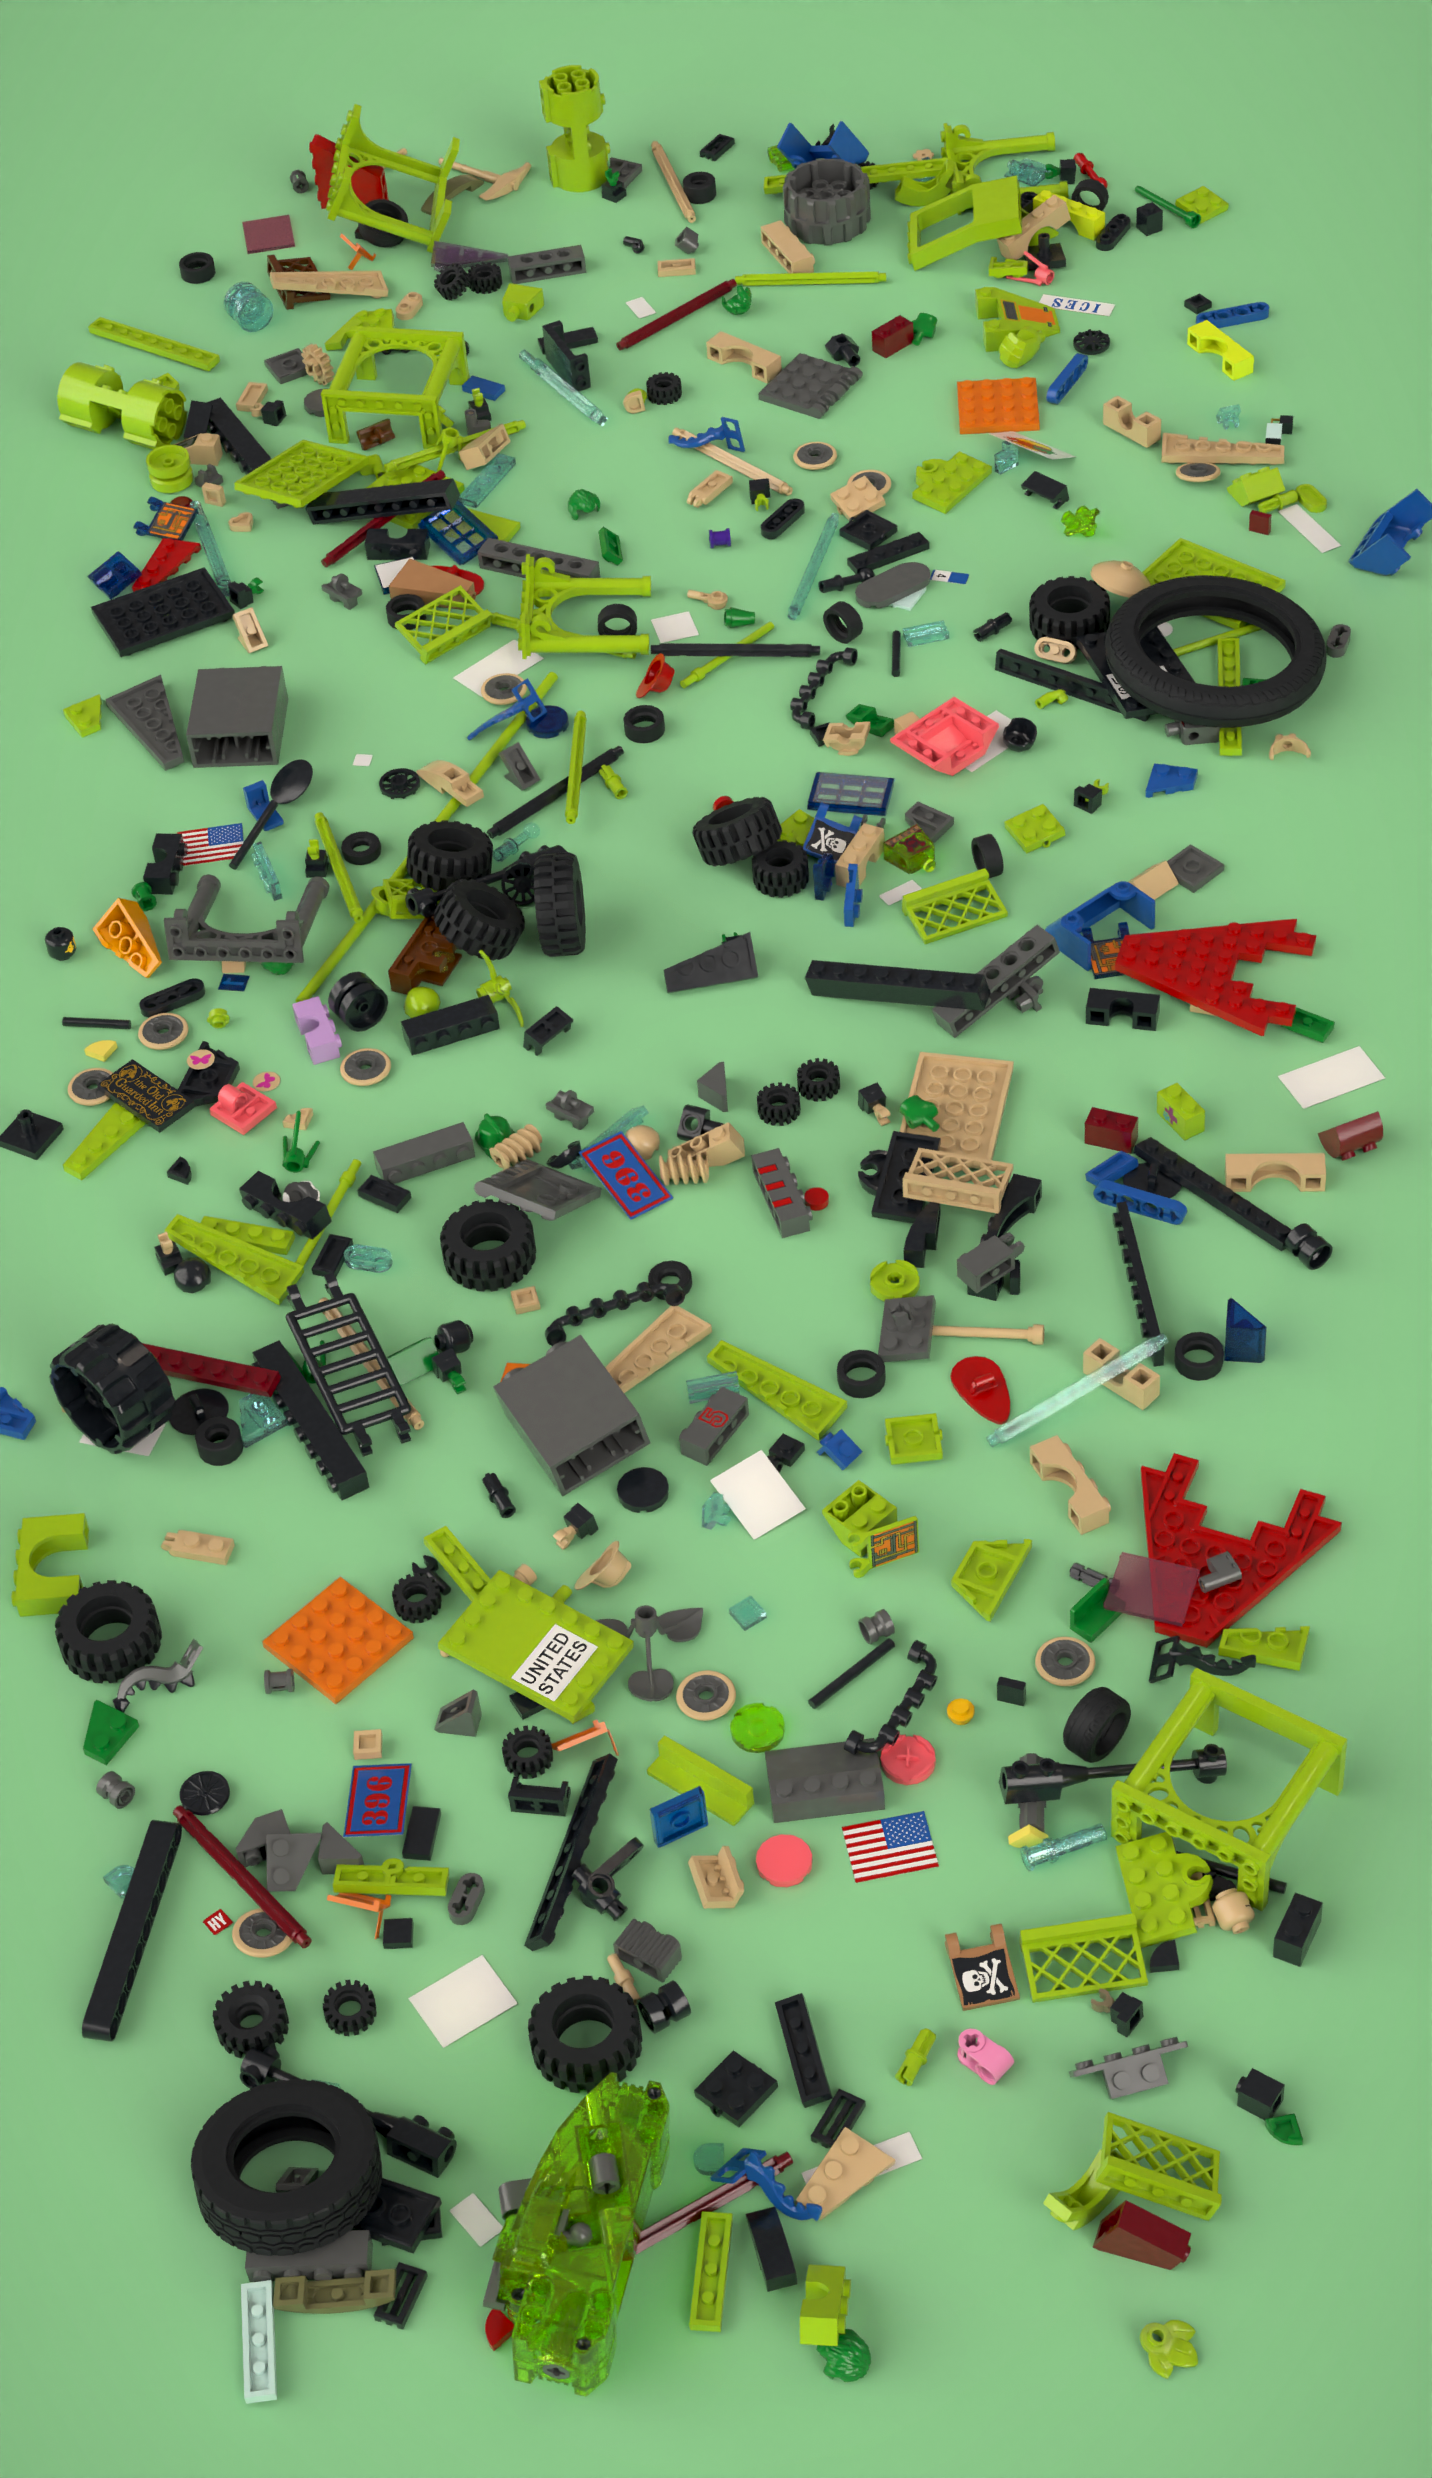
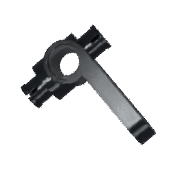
[571,1837,644,1921]

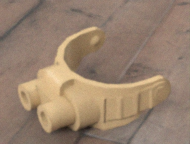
[1269,733,1311,760]

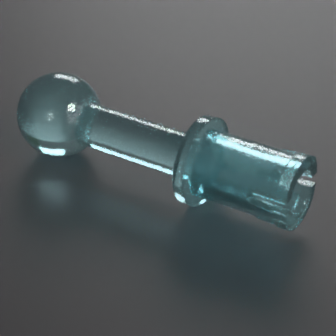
[493,822,540,862]

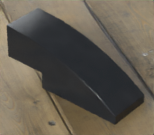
[903,1202,941,1268]
[746,2207,797,2292]

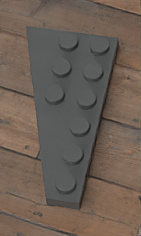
[105,675,184,771]

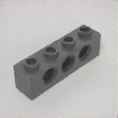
[507,245,586,284]

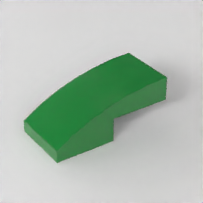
[846,704,894,737]

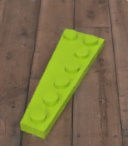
[63,1102,146,1180]
[164,1214,304,1305]
[707,1340,847,1441]

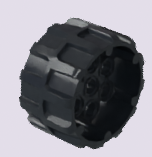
[49,1323,176,1454]

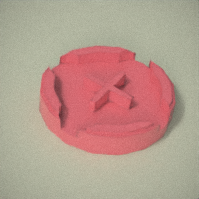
[880,1734,936,1785]
[756,1834,813,1887]

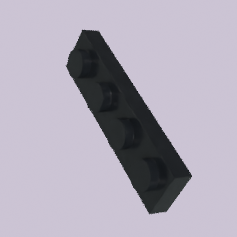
[847,532,929,574]
[775,1993,833,2108]

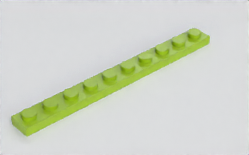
[764,158,947,194]
[424,1526,595,1724]

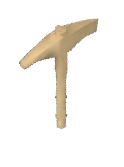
[439,157,531,201]

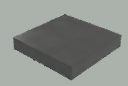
[264,348,308,384]
[1167,844,1224,893]

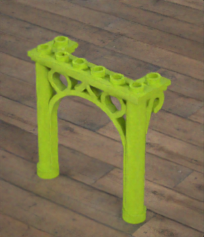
[940,123,1069,215]
[517,554,651,659]

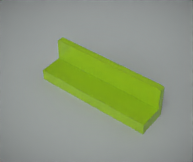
[647,1735,754,1826]

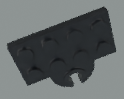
[858,1131,941,1223]

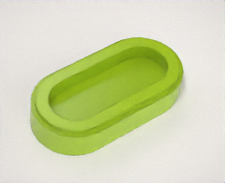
[1295,484,1327,513]

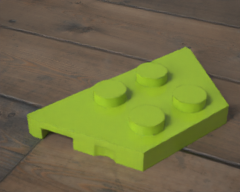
[951,1539,1032,1622]

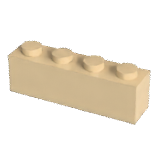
[761,220,815,273]

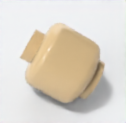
[1212,1888,1255,1934]

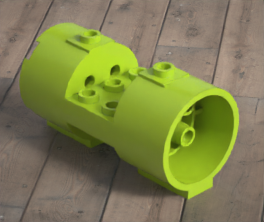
[539,65,610,192]
[57,362,188,450]

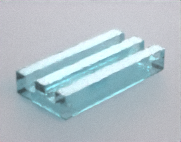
[903,620,949,647]
[686,1371,740,1404]

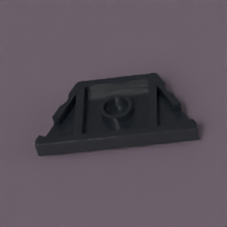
[178,1041,240,1106]

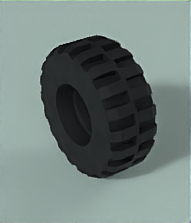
[534,852,586,957]

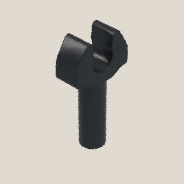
[412,1555,451,1596]

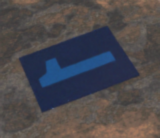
[218,974,250,991]

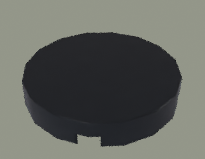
[617,1467,669,1513]

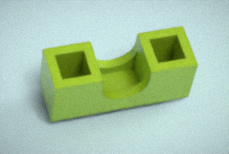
[800,2264,851,2346]

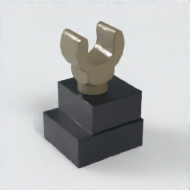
[1091,1988,1144,2037]

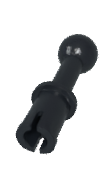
[818,568,875,593]

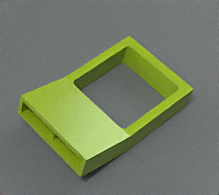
[907,175,1022,271]

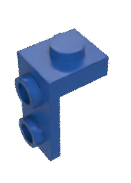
[243,780,284,831]

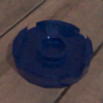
[526,705,569,739]

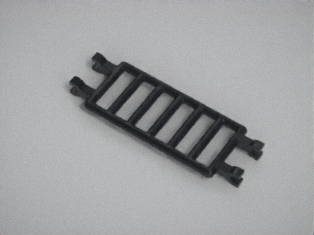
[285,1272,412,1457]

